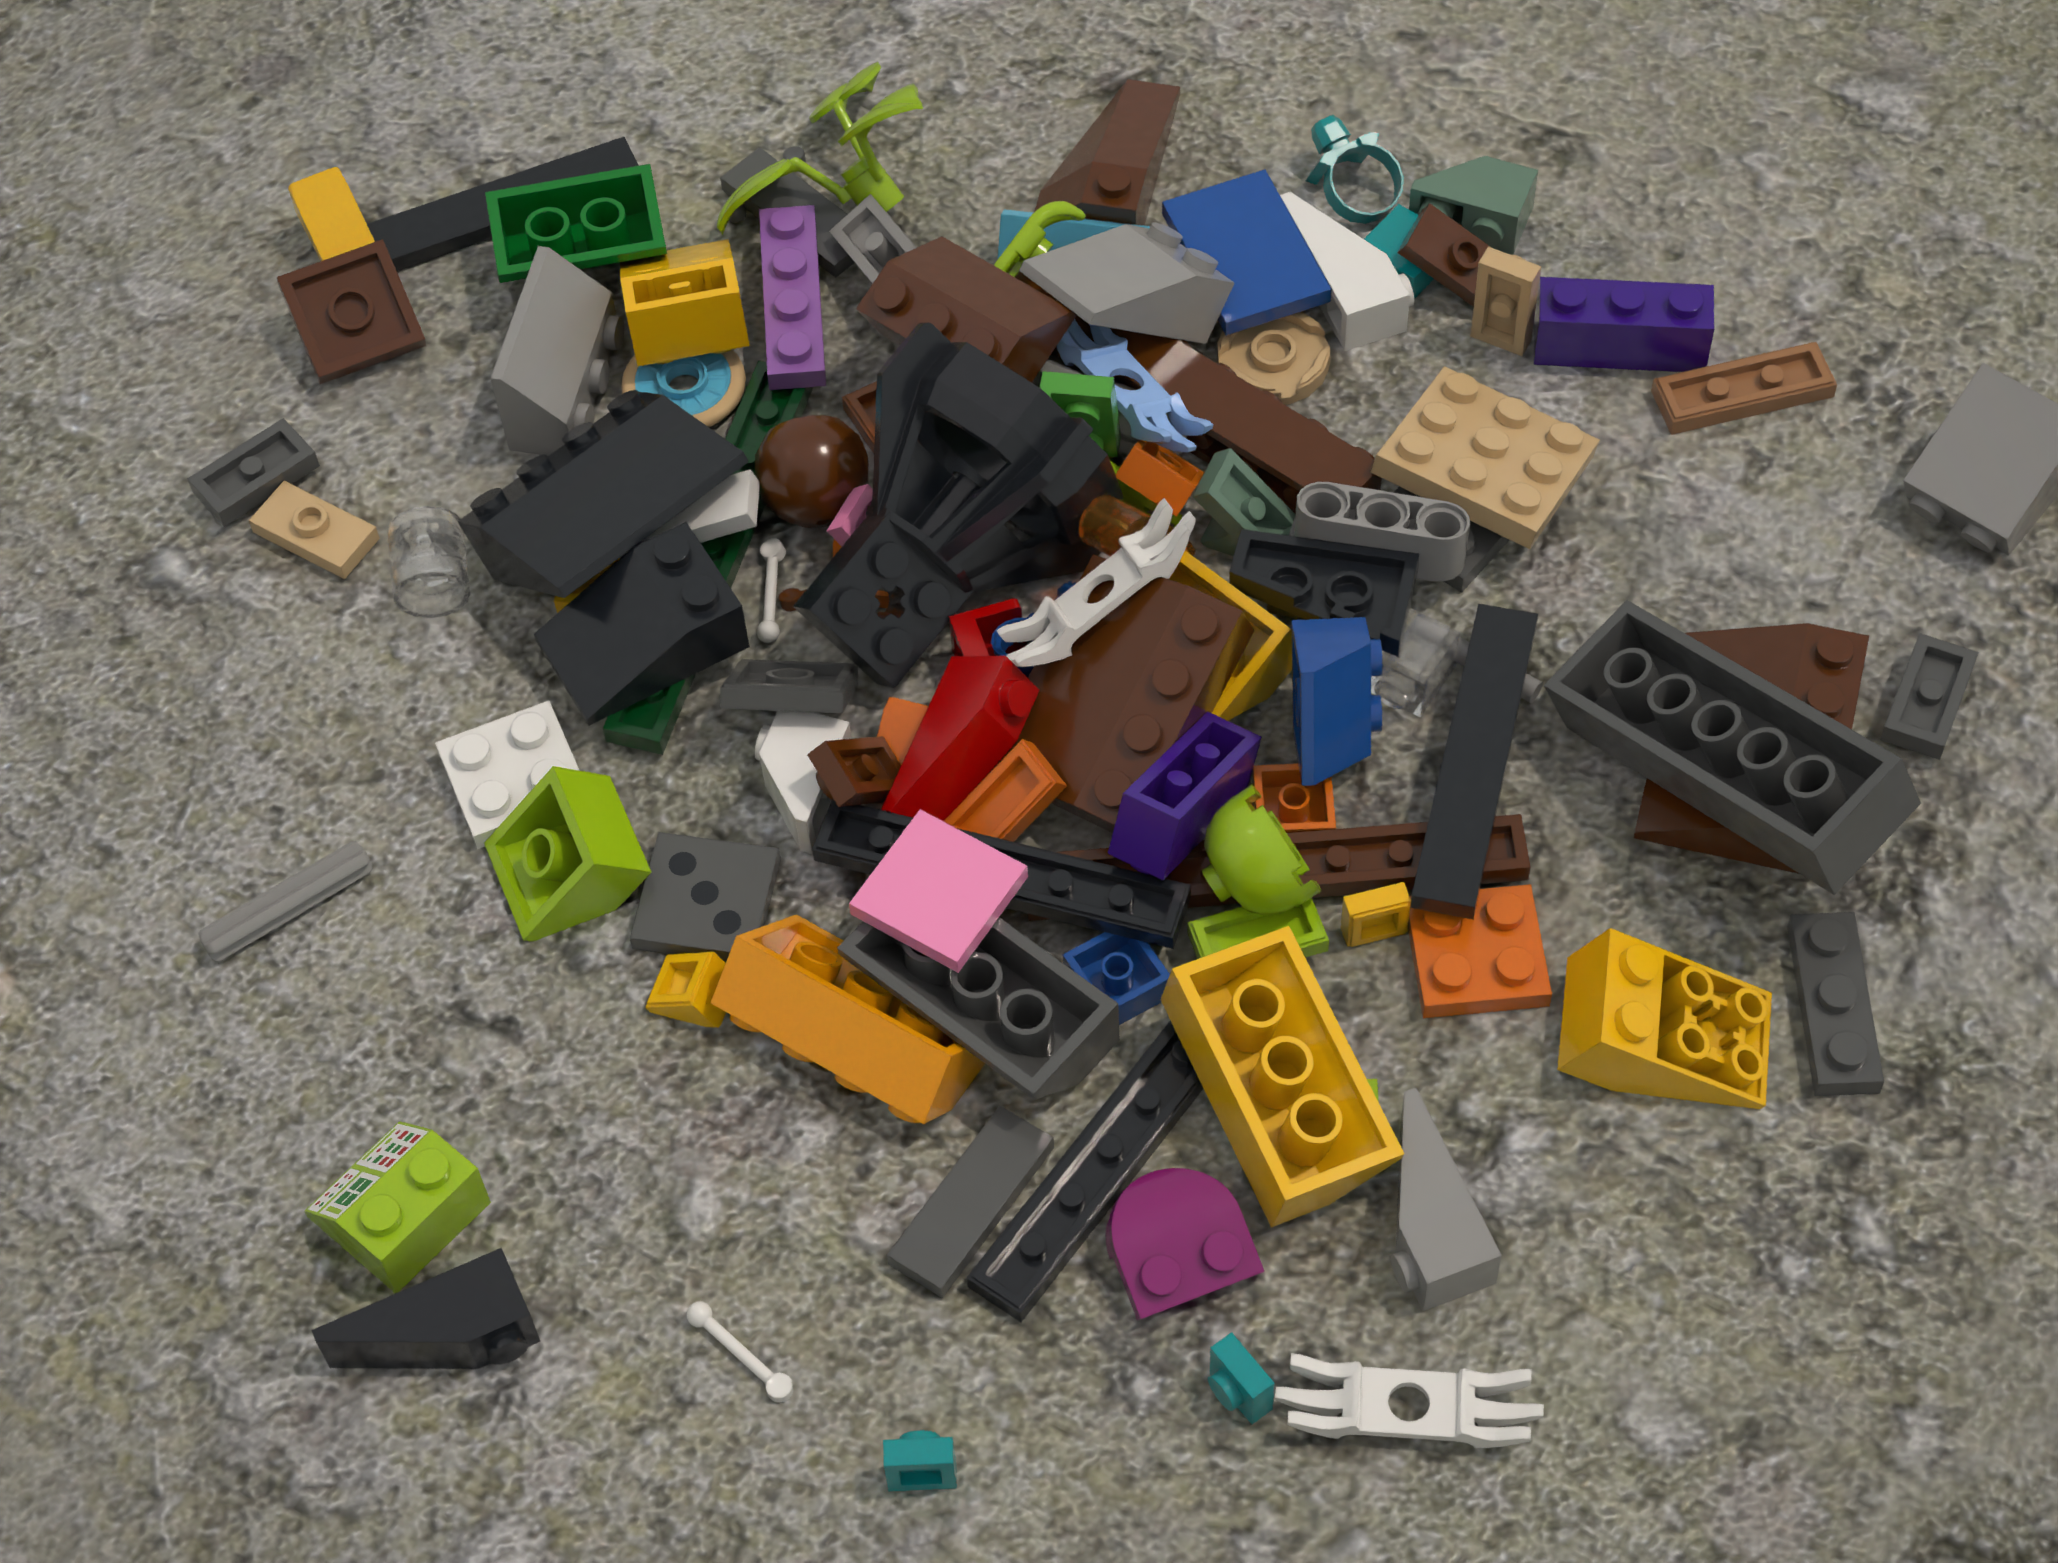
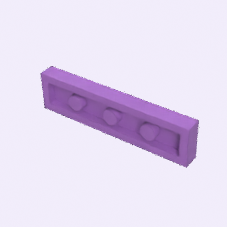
[759,205,826,390]

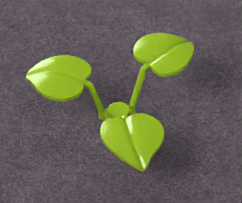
[717,62,923,235]

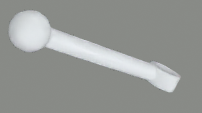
[756,538,786,643]
[686,1301,793,1403]

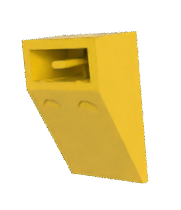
[620,239,750,367]
[1557,928,1772,1109]

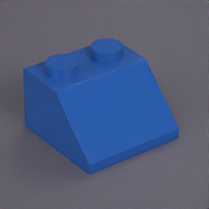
[1291,617,1382,786]

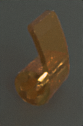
[1079,495,1196,557]

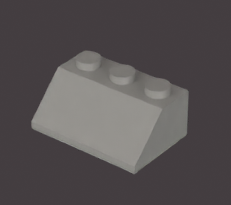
[490,246,624,456]

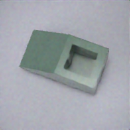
[1409,156,1538,255]

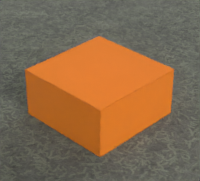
[1116,440,1205,517]
[1252,763,1336,833]

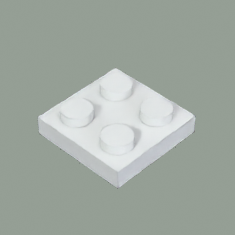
[435,700,580,850]

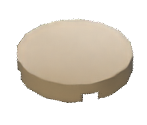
[1217,311,1330,405]

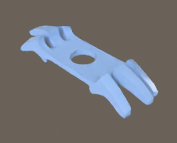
[1056,319,1214,452]

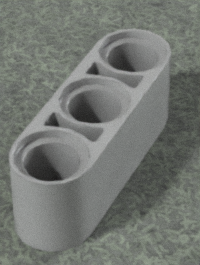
[1294,482,1470,581]

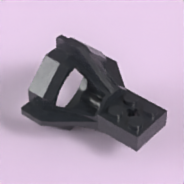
[793,323,1126,688]

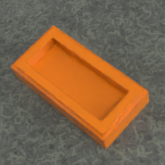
[944,739,1067,842]

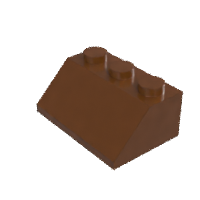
[856,236,1077,383]

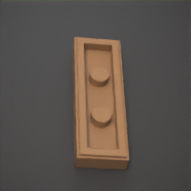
[1651,342,1837,435]

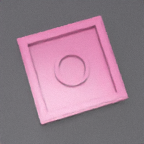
[849,809,1028,973]

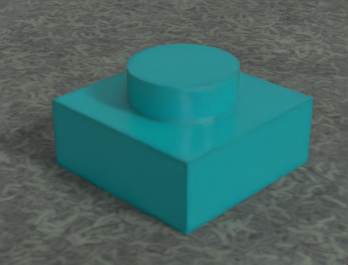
[1208,1332,1275,1425]
[883,1430,957,1492]

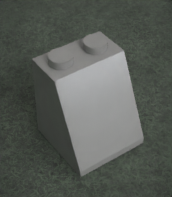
[1903,363,2058,555]

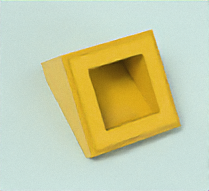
[645,952,726,1028]

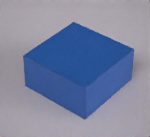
[1062,932,1170,1025]

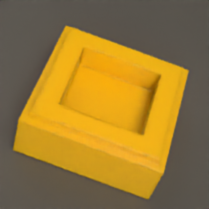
[1341,882,1411,947]

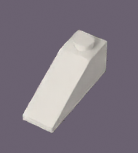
[1280,192,1414,351]

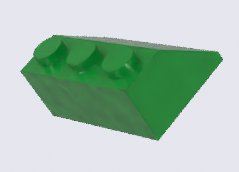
[485,164,667,283]

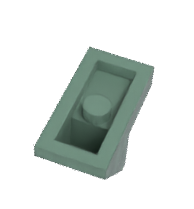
[1192,448,1296,556]

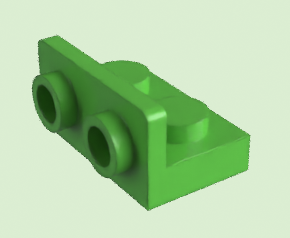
[1040,371,1121,457]

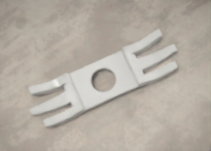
[996,498,1196,667]
[1275,1353,1544,1449]

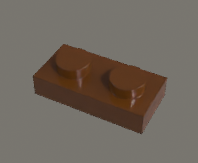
[807,736,901,807]

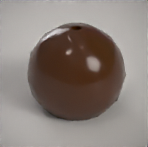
[754,415,869,528]

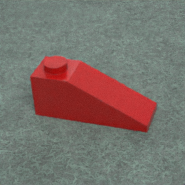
[881,656,1040,822]

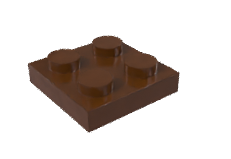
[277,239,426,384]

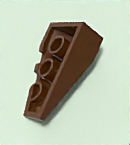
[1034,79,1180,226]

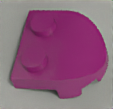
[1105,1168,1265,1321]

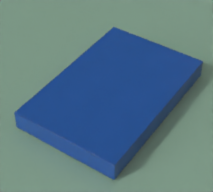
[1162,169,1332,336]

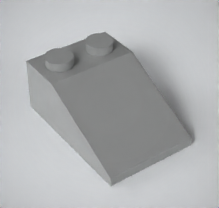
[1019,222,1235,344]

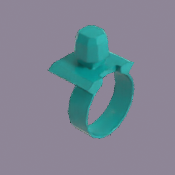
[1305,115,1404,224]

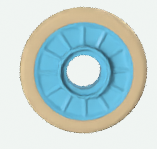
[621,349,746,427]

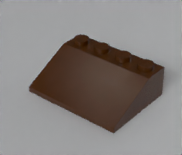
[989,554,1254,833]
[1634,623,1869,874]

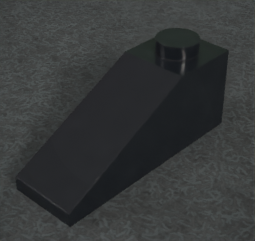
[311,1247,541,1369]

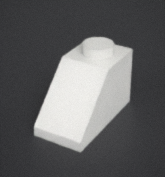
[755,711,852,854]

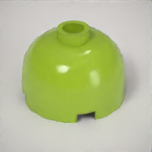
[1201,785,1321,915]

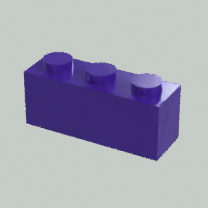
[1534,277,1715,372]
[1108,711,1262,880]

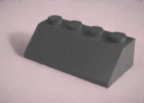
[837,917,1120,1100]

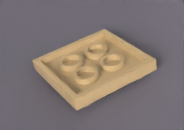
[1370,366,1600,549]

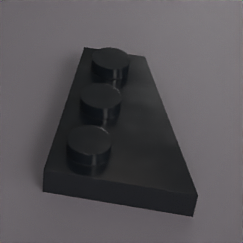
[1229,529,1419,657]

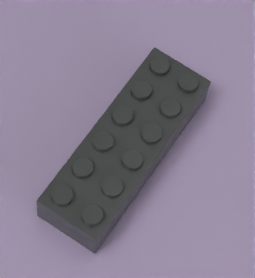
[1543,600,1921,895]

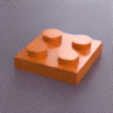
[1408,884,1552,1019]

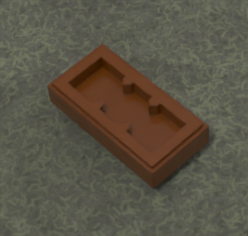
[1397,203,1492,307]

